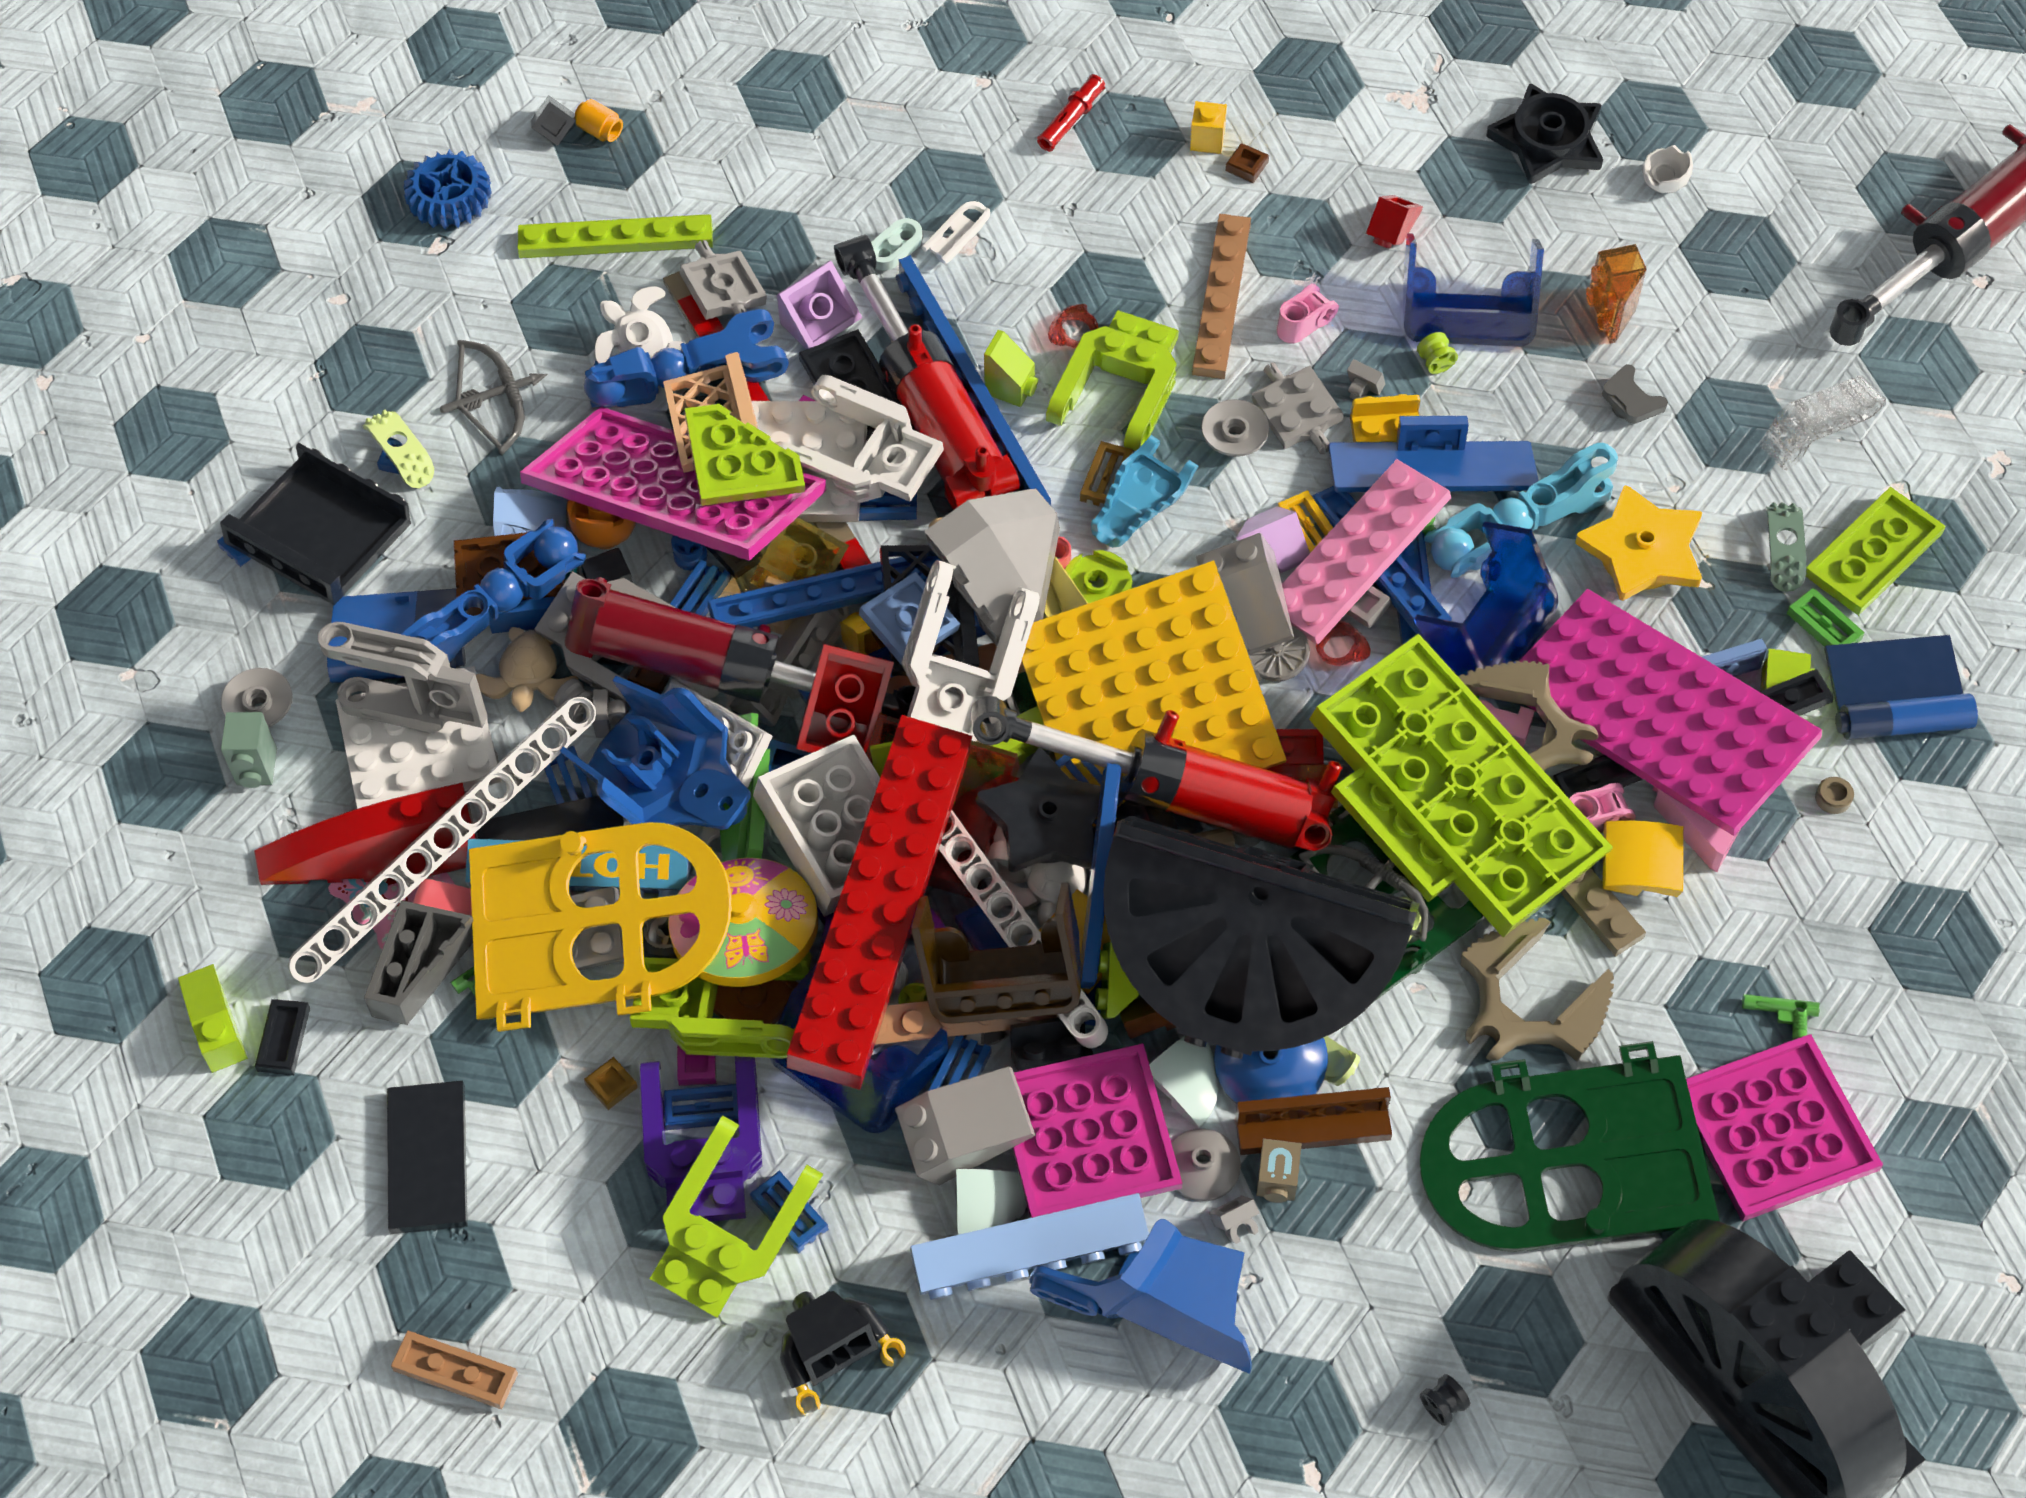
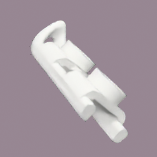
[922,201,990,265]

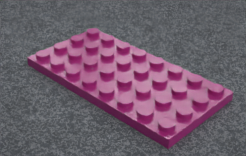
[520,407,826,561]
[1520,589,1822,836]

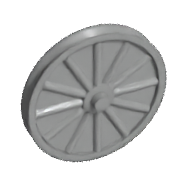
[1249,625,1310,681]

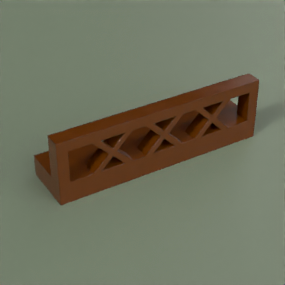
[1235,1087,1392,1155]

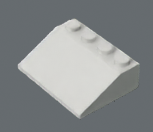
[753,735,880,917]

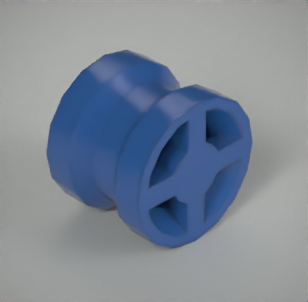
[671,535,708,571]

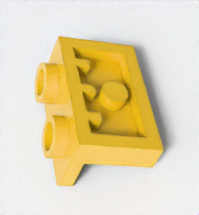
[1350,394,1420,442]

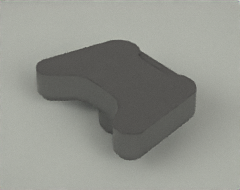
[1602,364,1668,424]

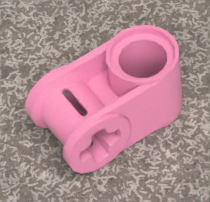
[1277,284,1339,343]
[1570,783,1636,833]

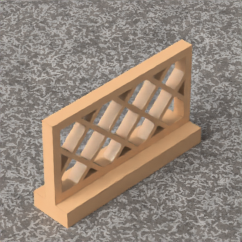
[663,352,758,473]

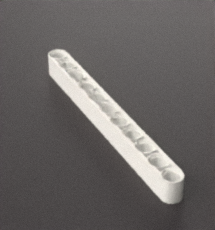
[288,697,596,983]

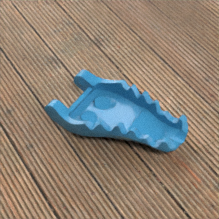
[1091,435,1199,548]

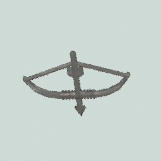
[440,340,548,455]
[1298,844,1428,942]

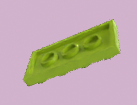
[1805,486,1946,616]

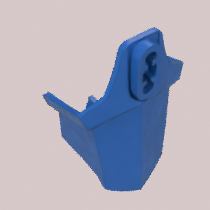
[560,676,751,830]
[1029,1219,1252,1374]

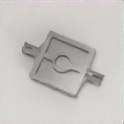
[680,240,767,319]
[1252,362,1343,454]
[570,886,648,971]

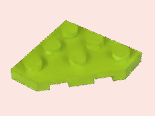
[685,404,805,506]

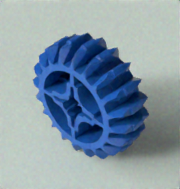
[404,149,492,230]

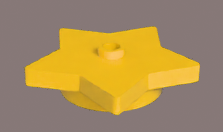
[1575,485,1702,601]

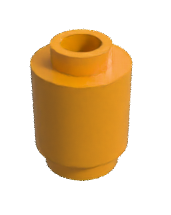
[575,99,623,142]

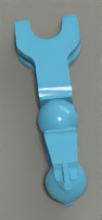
[1424,443,1618,578]

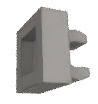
[1347,359,1385,399]
[593,689,628,738]
[1209,1195,1259,1244]

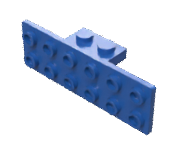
[1329,416,1539,493]

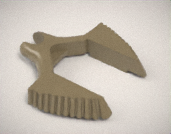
[1459,661,1598,771]
[1460,918,1614,1062]

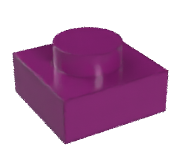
[677,1045,717,1086]

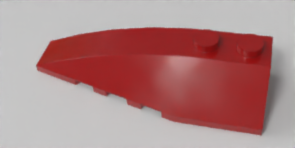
[254,782,477,885]

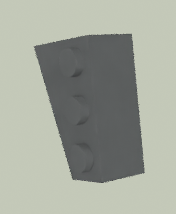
[364,900,473,1025]

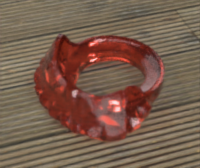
[1048,304,1098,348]
[1316,620,1371,666]

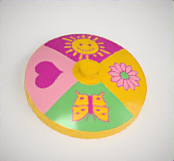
[668,858,819,987]

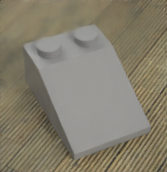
[1196,533,1294,655]
[895,1067,1035,1186]

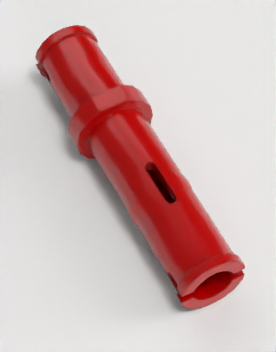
[1037,74,1106,152]

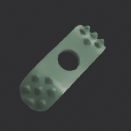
[1766,502,1806,592]

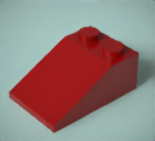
[796,644,894,758]

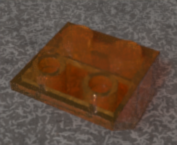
[1586,244,1647,344]

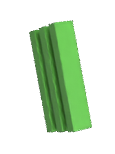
[1787,588,1865,647]

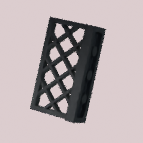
[879,545,980,676]

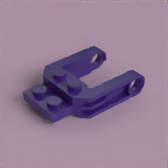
[640,1056,763,1222]

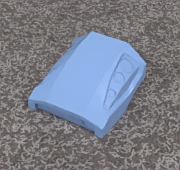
[493,487,568,536]

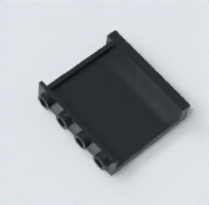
[220,443,411,605]

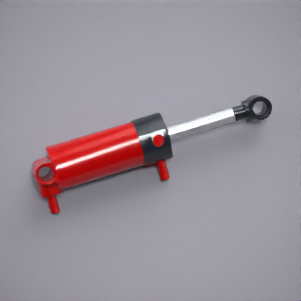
[834,234,1020,510]
[971,696,1342,851]

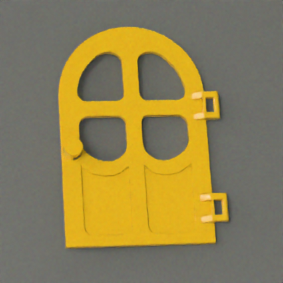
[469,822,732,1032]

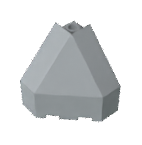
[924,488,1060,646]

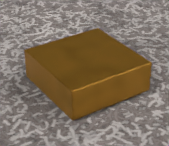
[584,1056,638,1110]

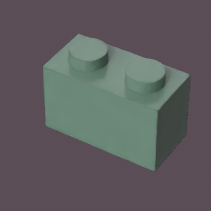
[221,712,277,788]

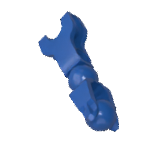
[584,309,789,408]
[402,519,586,663]

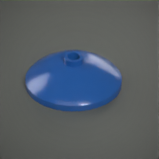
[1214,1038,1328,1104]

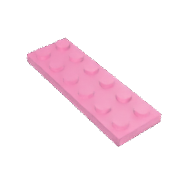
[1282,459,1451,645]

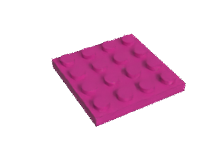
[1686,1034,1883,1222]
[1013,1044,1183,1218]

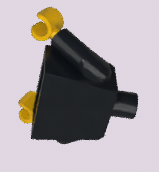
[780,1291,905,1416]

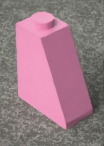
[1652,786,1741,872]

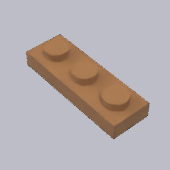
[391,1331,518,1410]

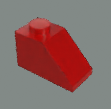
[1365,195,1423,248]

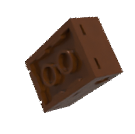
[454,532,565,616]

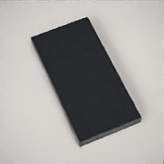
[799,329,915,443]
[477,795,624,841]
[387,1080,468,1234]

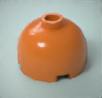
[567,500,636,549]

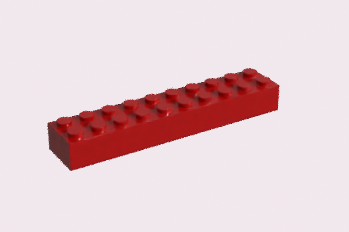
[787,715,973,1090]

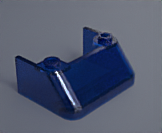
[1403,233,1544,347]
[1414,521,1558,677]
[770,962,948,1133]

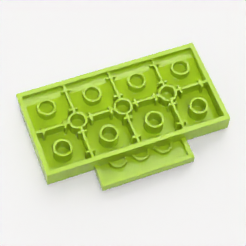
[1309,634,1613,938]

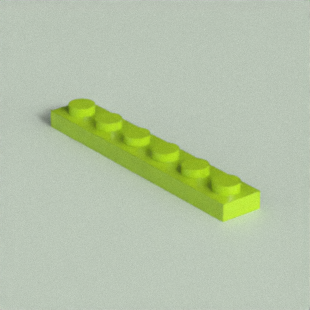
[518,214,713,258]

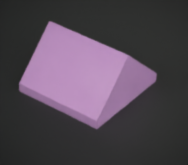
[777,261,863,349]

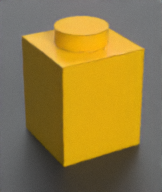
[1190,101,1227,154]

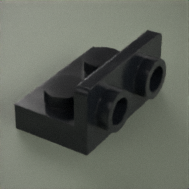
[1010,1017,1094,1072]

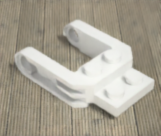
[776,375,944,503]
[901,560,1039,743]

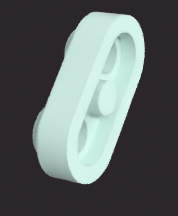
[871,218,923,271]

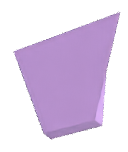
[1236,506,1310,574]

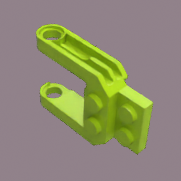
[1046,310,1179,451]
[630,951,812,1058]
[649,1115,823,1318]

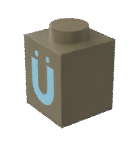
[1256,1138,1302,1203]

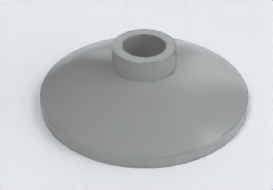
[1202,399,1269,457]
[221,668,293,727]
[1171,1129,1241,1201]

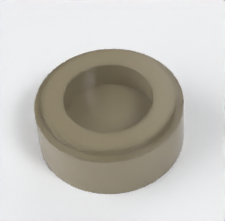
[1815,777,1854,814]

